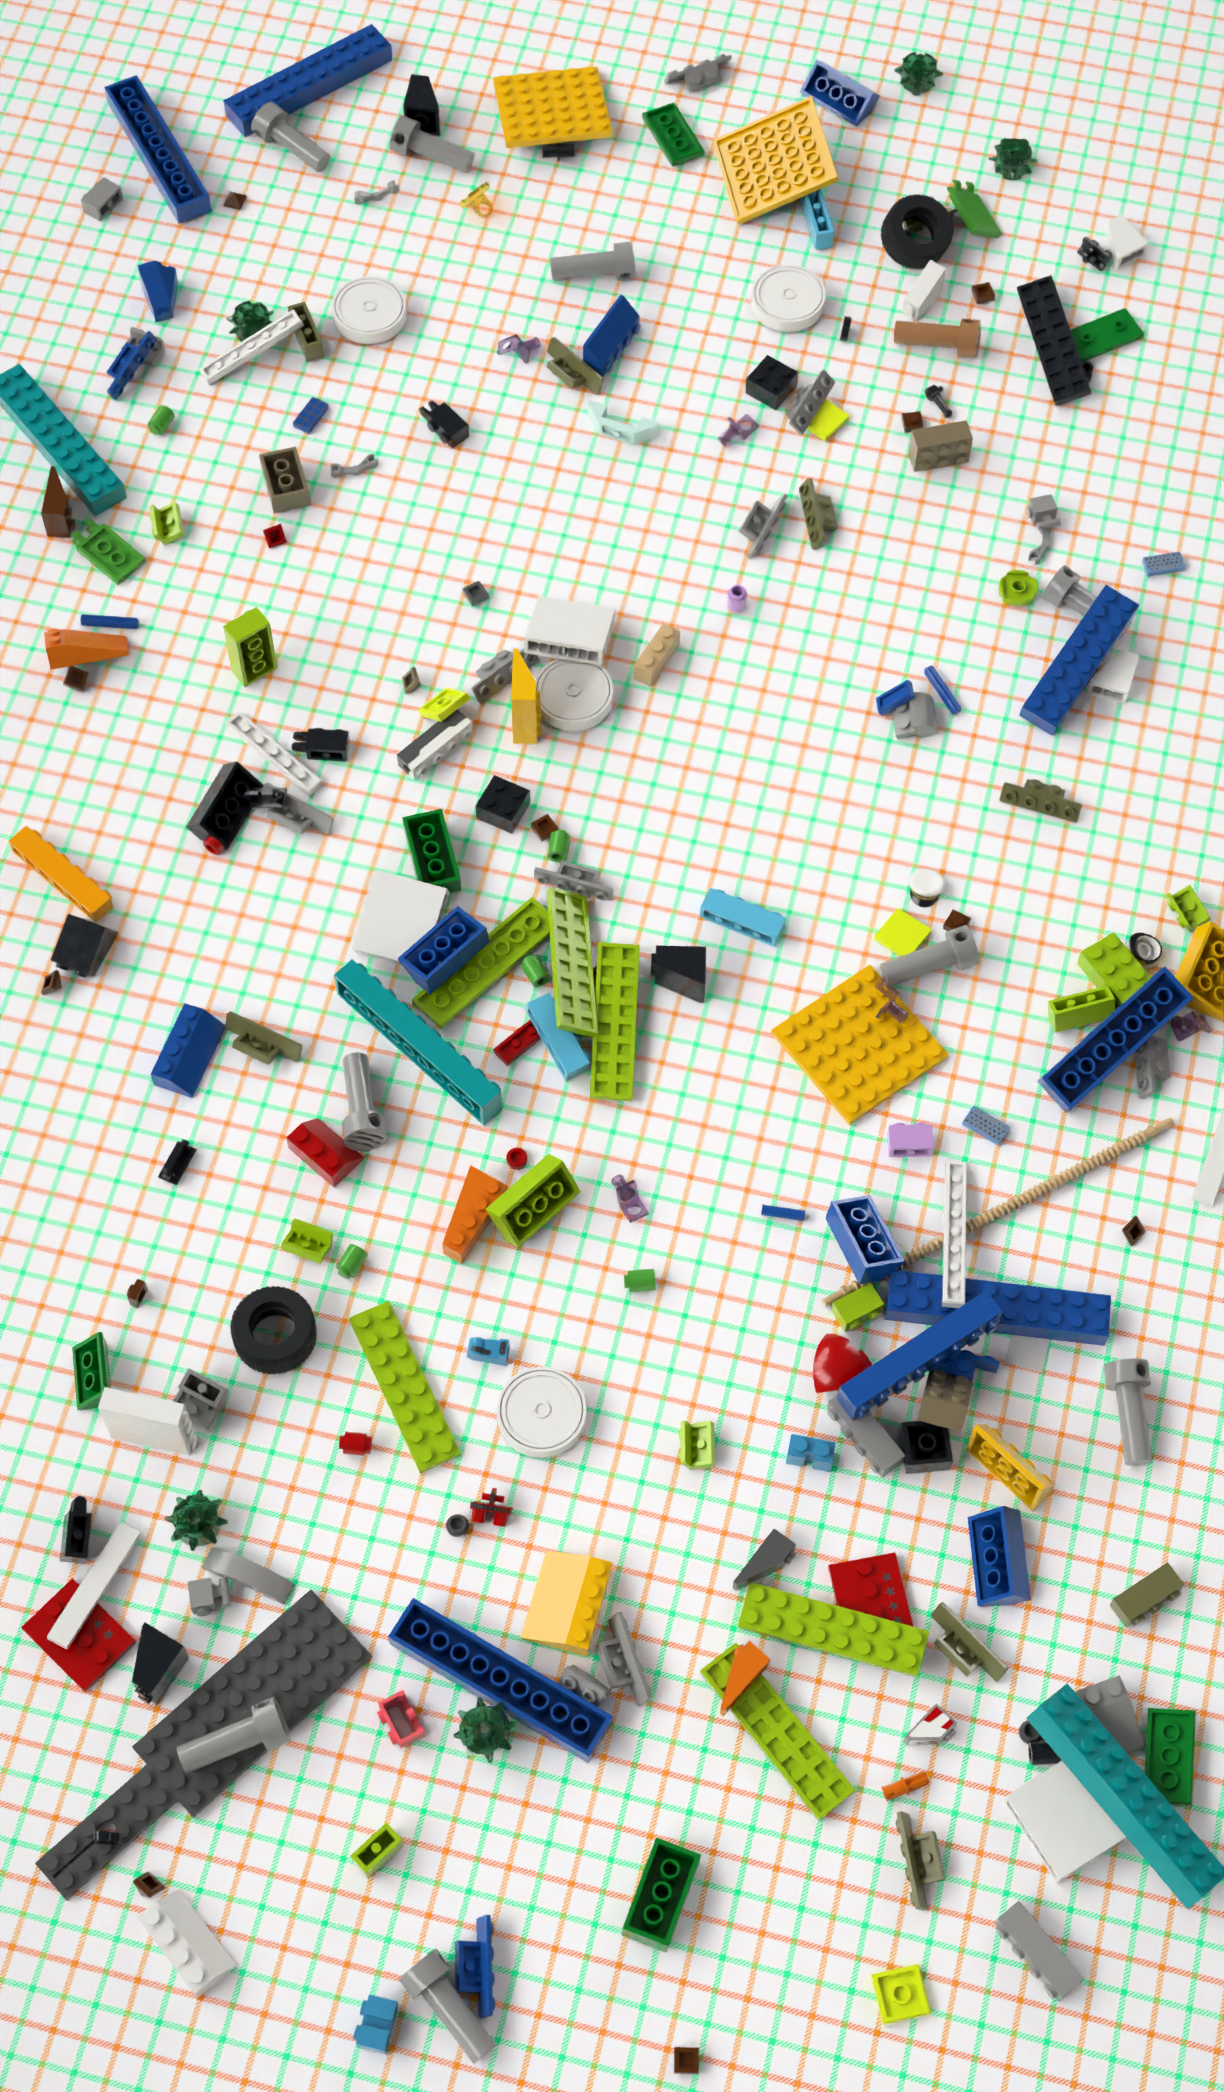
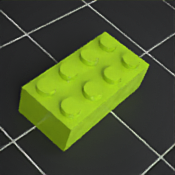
[223,607,278,687]
[1077,932,1151,1009]
[486,1153,581,1248]

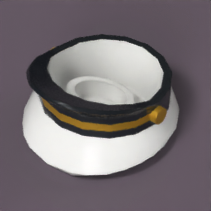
[909,869,945,907]
[1125,932,1162,969]

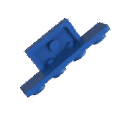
[106,331,157,400]
[928,1350,1000,1381]
[455,1914,495,2019]

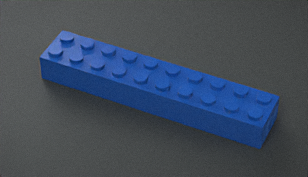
[223,24,393,137]
[104,75,212,224]
[885,1270,1111,1346]
[388,1598,613,1763]

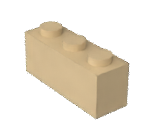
[634,623,680,687]

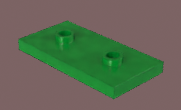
[642,102,705,167]
[1070,308,1144,362]
[1145,1708,1196,1807]

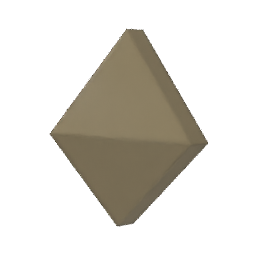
[402,667,421,694]

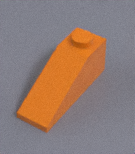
[720,1641,771,1717]

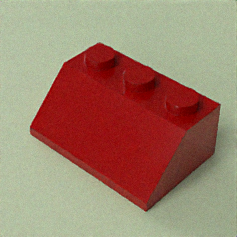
[286,1118,364,1187]

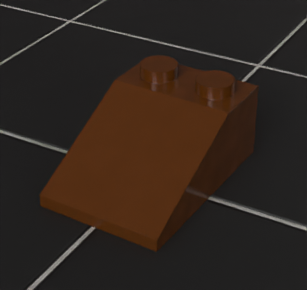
[41,466,75,538]

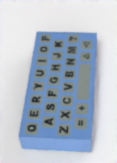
[1142,551,1185,577]
[962,1105,1010,1146]

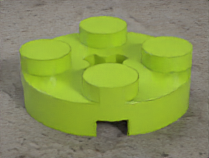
[998,570,1038,606]

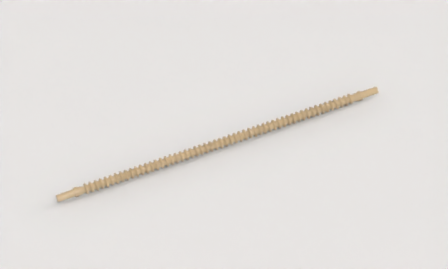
[822,1117,1174,1307]

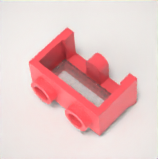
[377,1690,426,1749]

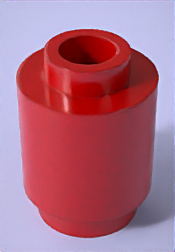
[339,1431,372,1456]

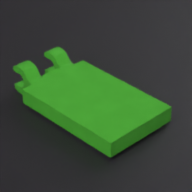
[947,179,1002,238]
[71,518,146,585]

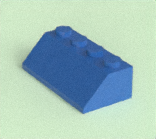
[800,59,881,126]
[583,294,641,377]
[398,906,490,995]
[150,1003,225,1098]
[825,1195,905,1285]
[967,1506,1031,1607]

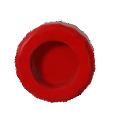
[203,836,224,855]
[506,1147,528,1170]

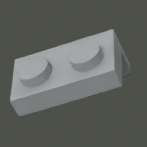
[121,327,165,368]
[558,1664,612,1707]

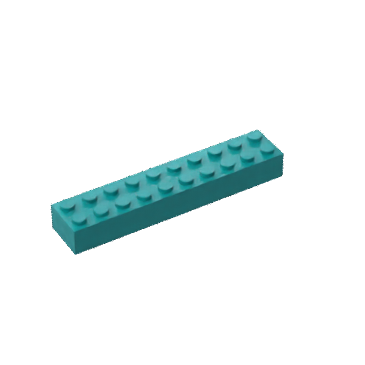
[0,363,127,516]
[334,959,502,1126]
[1027,1683,1224,1910]

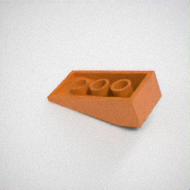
[44,628,129,670]

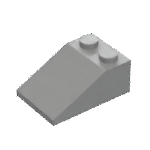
[1076,1675,1145,1754]

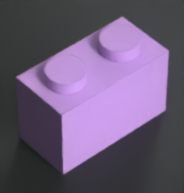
[887,1122,933,1157]

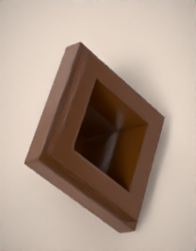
[223,191,247,210]
[41,970,62,995]
[1122,1216,1146,1246]
[133,1871,165,1898]

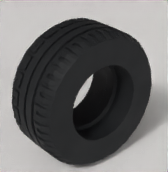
[881,194,954,270]
[230,1286,317,1375]

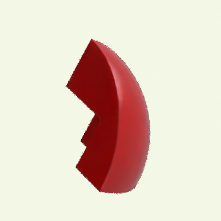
[813,1334,872,1393]

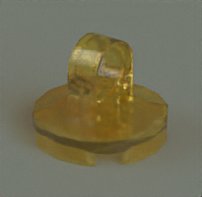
[458,181,493,218]

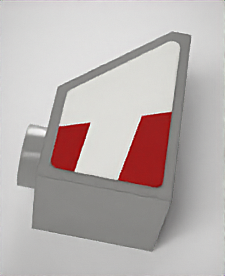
[903,1703,957,1745]

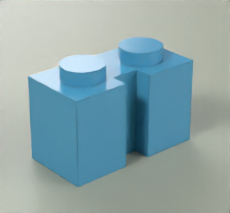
[786,1434,836,1472]
[353,1994,399,2055]

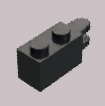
[419,400,469,448]
[291,728,350,762]
[59,1495,92,1564]

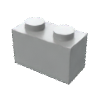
[80,177,123,221]

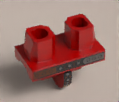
[470,1488,513,1527]

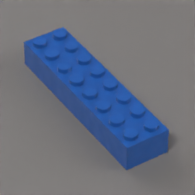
[1019,585,1139,736]
[1037,966,1194,1112]
[837,1290,1003,1421]

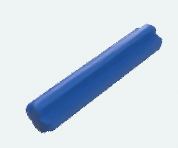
[80,614,139,629]
[924,665,961,715]

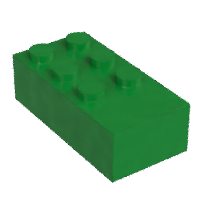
[402,809,461,893]
[621,1837,701,1953]

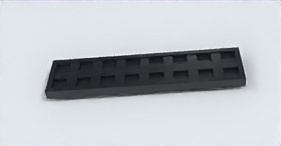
[1016,275,1092,406]

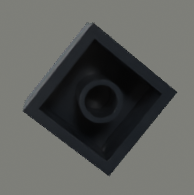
[745,355,798,411]
[475,775,531,834]
[899,1421,953,1474]

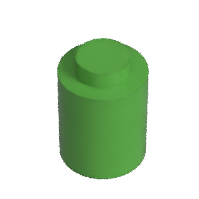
[147,405,175,435]
[547,830,571,862]
[521,955,551,988]
[336,1244,368,1279]
[623,1268,656,1292]

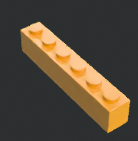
[8,825,114,923]

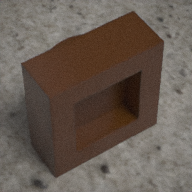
[971,282,995,304]
[901,411,924,433]
[62,666,89,692]
[531,814,559,842]
[943,909,971,931]
[127,1278,148,1308]
[674,2047,699,2075]

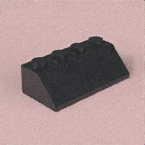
[186,761,264,850]

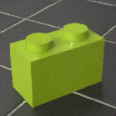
[831,1283,884,1332]
[350,1822,404,1879]

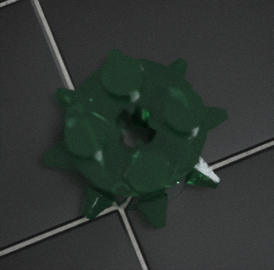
[894,52,943,96]
[988,138,1038,181]
[226,301,274,342]
[165,1490,228,1551]
[453,1697,517,1763]

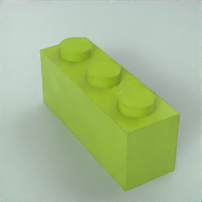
[1048,985,1115,1033]

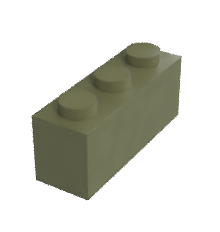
[287,301,325,362]
[1109,1562,1185,1628]

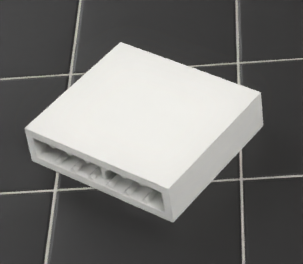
[524,596,615,666]
[350,870,449,964]
[98,1387,197,1456]
[1003,1761,1128,1884]

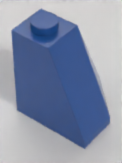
[137,260,178,322]

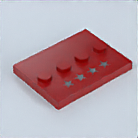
[828,1552,914,1627]
[21,1578,136,1693]

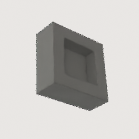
[462,580,489,607]

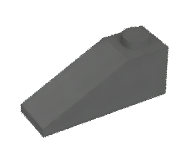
[732,1528,797,1591]

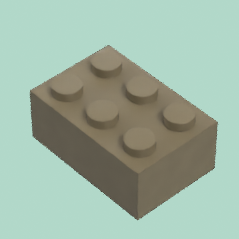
[908,420,973,472]
[259,446,311,513]
[917,1370,973,1432]

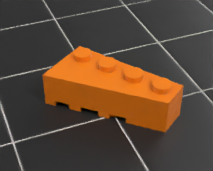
[442,1165,507,1264]

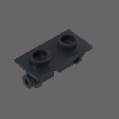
[244,788,287,808]
[158,1139,197,1186]

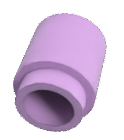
[727,584,747,613]

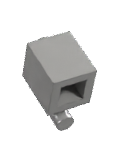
[1026,494,1061,530]
[187,1577,231,1616]

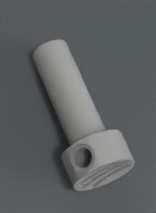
[251,102,330,172]
[389,115,475,173]
[550,241,636,281]
[1042,565,1132,641]
[880,925,980,987]
[342,1052,387,1151]
[1104,1358,1152,1466]
[177,1696,291,1773]
[398,1948,497,2064]

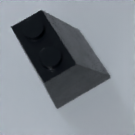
[403,74,441,136]
[50,914,119,978]
[651,945,706,1003]
[132,1622,189,1705]

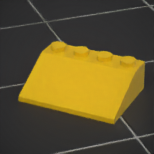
[511,648,541,744]
[1175,921,1224,1022]
[966,1424,1054,1511]
[521,1551,612,1657]

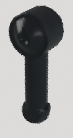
[925,385,952,418]

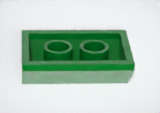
[72,1332,111,1410]

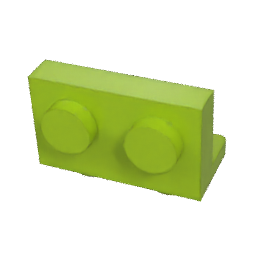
[149,501,184,545]
[1166,885,1212,933]
[281,1218,333,1264]
[678,1420,715,1470]

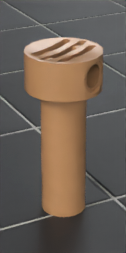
[894,318,981,358]

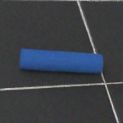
[761,1204,805,1221]

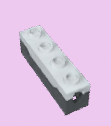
[397,709,473,780]

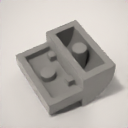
[892,692,938,739]
[173,1368,229,1431]

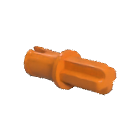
[881,1771,929,1802]

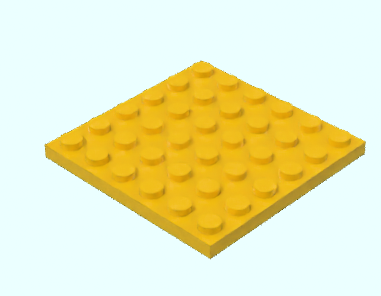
[493,66,613,149]
[712,96,839,225]
[771,964,949,1125]

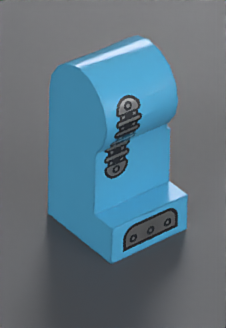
[466,1337,510,1366]

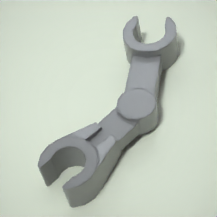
[354,180,400,204]
[331,454,379,478]
[1028,527,1052,565]

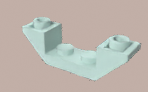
[588,400,660,445]

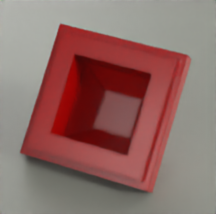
[263,523,287,548]

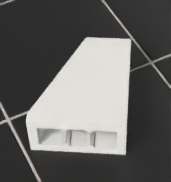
[1105,214,1149,270]
[902,260,946,321]
[1087,650,1140,704]

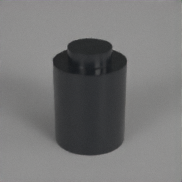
[1028,1740,1061,1766]

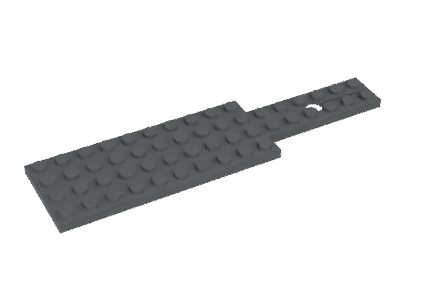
[35,1589,372,1901]

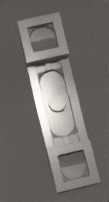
[202,1547,294,1605]

